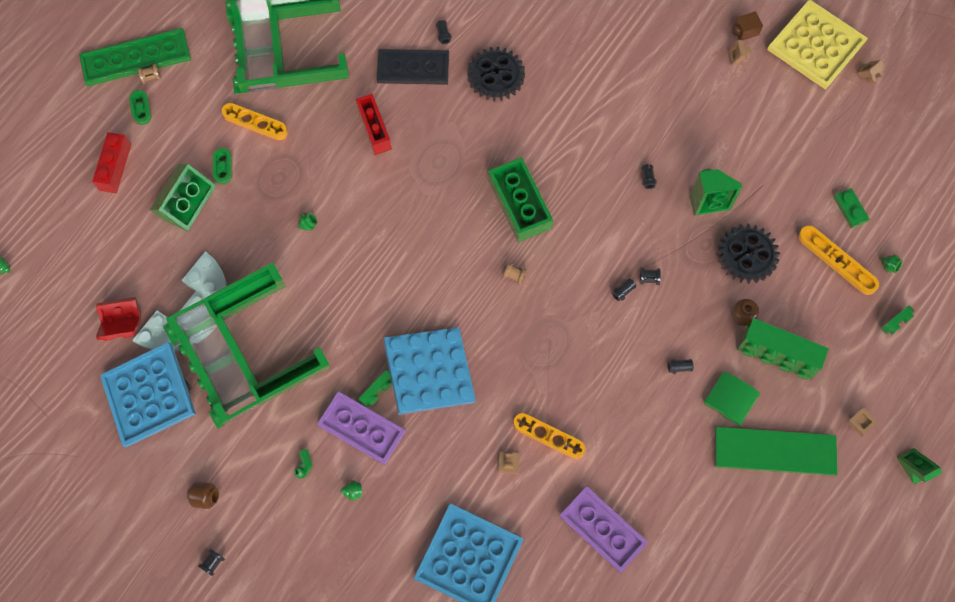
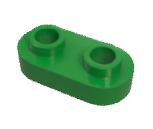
[129,90,152,125]
[212,148,232,184]
[881,305,915,335]

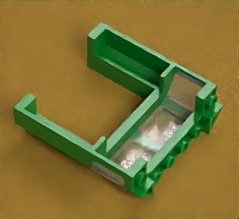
[225,0,349,94]
[163,262,330,429]

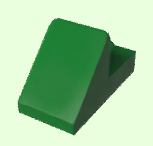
[897,448,942,484]

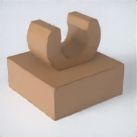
[728,40,752,65]
[858,60,885,83]
[847,408,878,437]
[498,451,520,474]

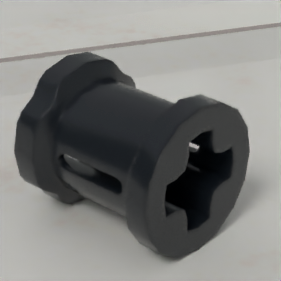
[639,268,661,285]
[198,548,225,576]

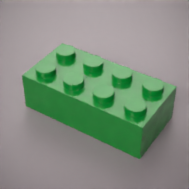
[488,157,553,243]
[737,318,829,380]

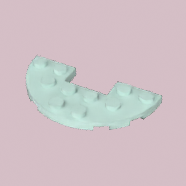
[132,251,227,352]

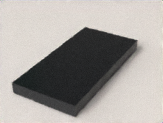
[377,49,449,85]

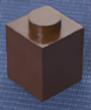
[733,11,763,40]

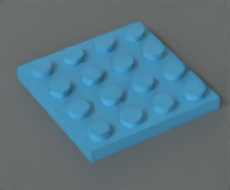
[383,328,476,415]
[100,342,196,447]
[414,504,524,602]

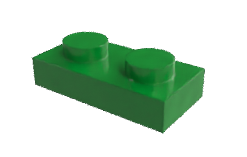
[833,188,870,229]
[358,370,392,408]

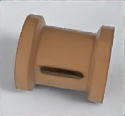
[138,64,161,84]
[504,262,528,285]

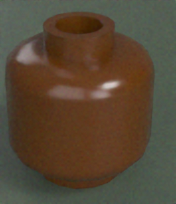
[732,299,759,326]
[187,482,219,509]

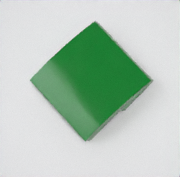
[704,371,760,426]

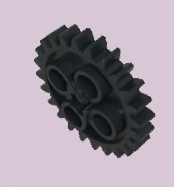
[467,46,525,102]
[717,224,780,284]

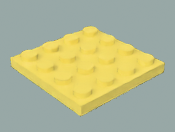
[767,0,868,90]

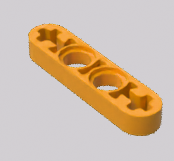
[221,103,288,140]
[513,413,585,459]

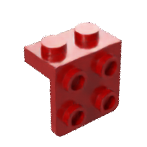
[96,297,141,341]

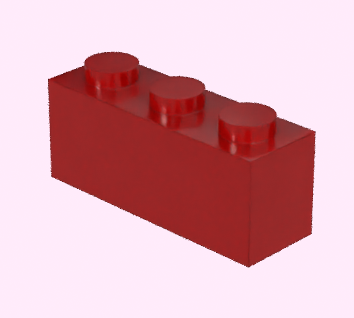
[355,93,392,155]
[92,132,131,194]

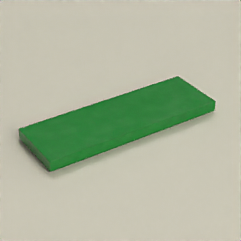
[79,28,191,87]
[715,427,838,476]

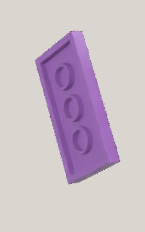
[317,391,406,465]
[559,486,648,574]

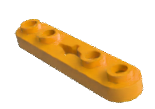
[798,226,879,295]

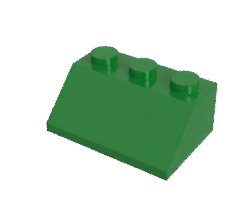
[149,164,216,231]
[690,169,742,216]

